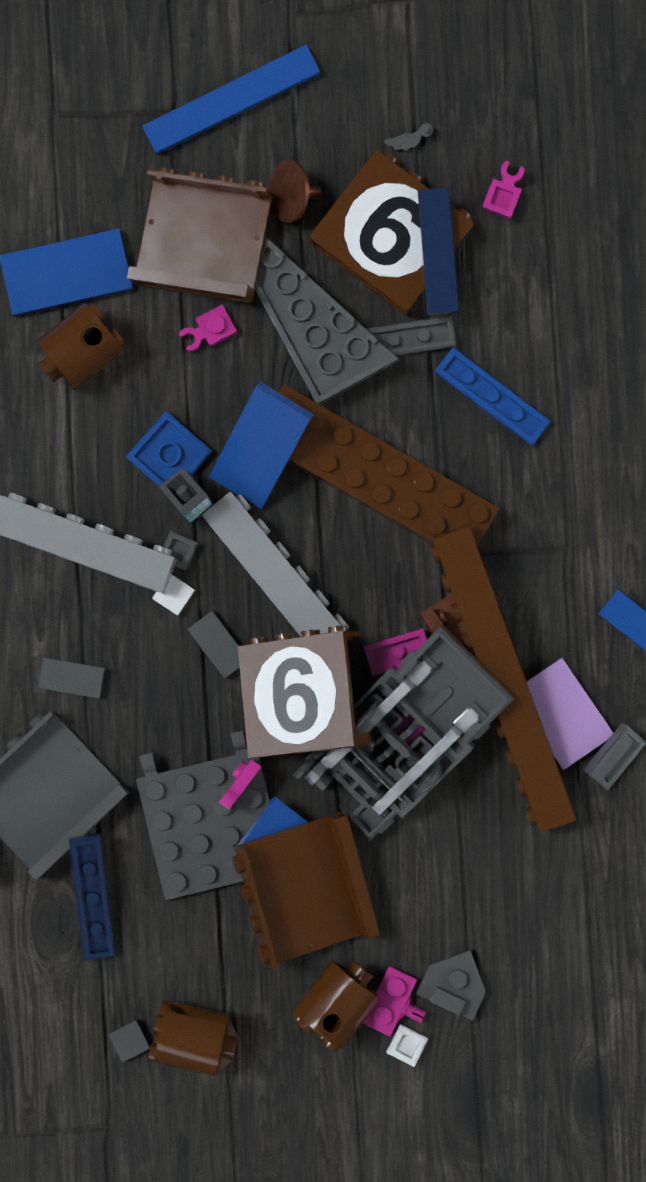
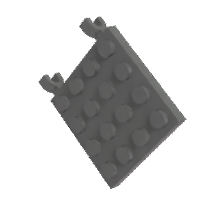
[136,730,270,900]

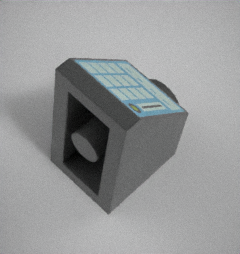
[159,467,213,524]

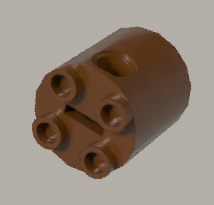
[36,303,125,390]
[292,959,381,1053]
[148,1000,238,1076]

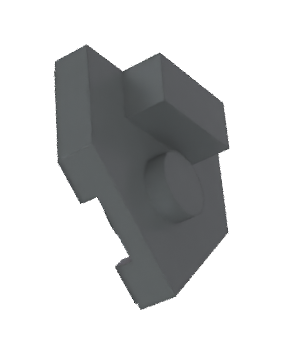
[416,950,486,1021]

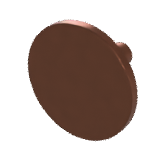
[269,160,322,223]

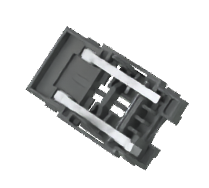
[292,625,515,841]

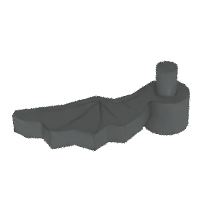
[384,123,434,151]

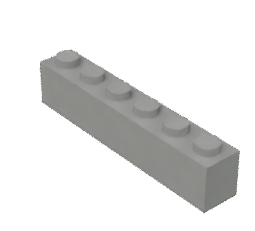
[202,491,349,637]
[0,492,177,594]

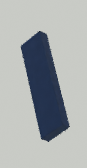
[417,188,459,315]
[68,833,115,961]

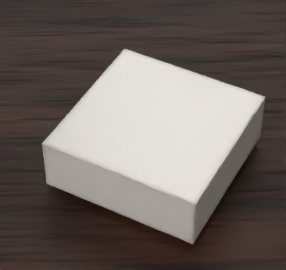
[152,574,195,616]
[386,1024,428,1067]

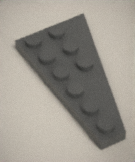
[255,236,399,405]

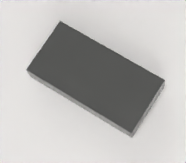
[187,611,240,679]
[38,658,105,699]
[583,722,646,791]

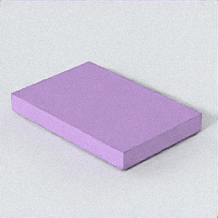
[527,658,613,770]

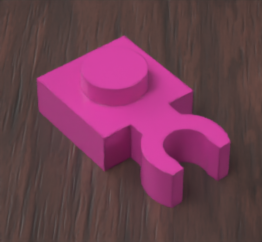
[482,161,525,220]
[179,305,237,353]
[219,759,262,809]

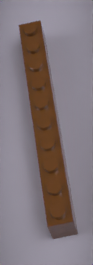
[430,524,576,832]

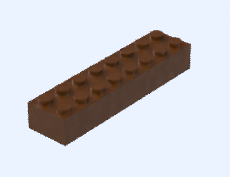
[278,384,500,546]

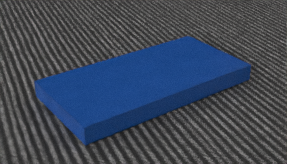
[0,229,133,317]
[209,382,314,509]

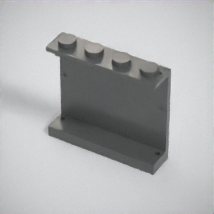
[0,712,130,880]

